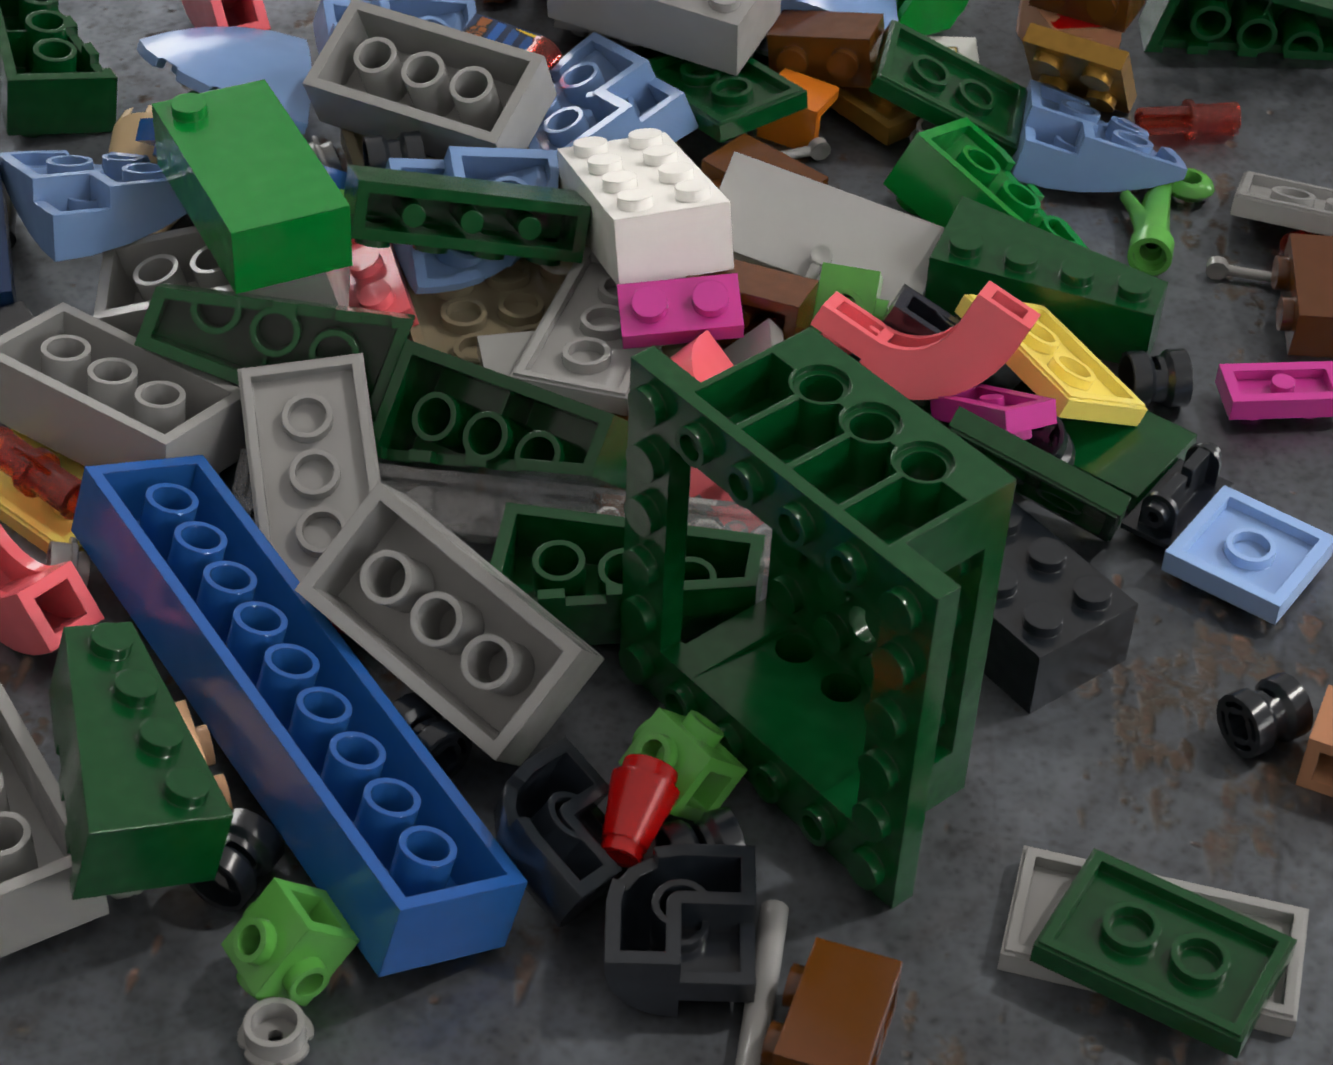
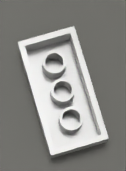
[557,128,734,284]

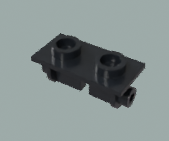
[1120,442,1234,549]

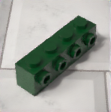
[344,164,591,266]

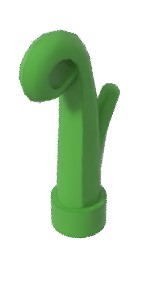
[1120,168,1215,276]

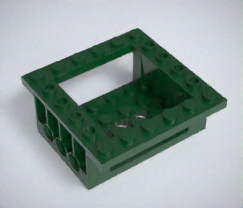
[618,327,1017,909]

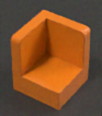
[756,68,839,149]

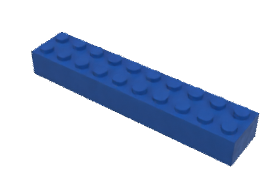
[71,455,528,977]

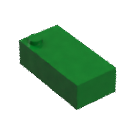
[151,79,353,294]

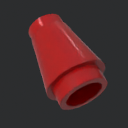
[601,754,680,868]

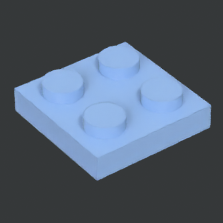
[1161,485,1333,625]

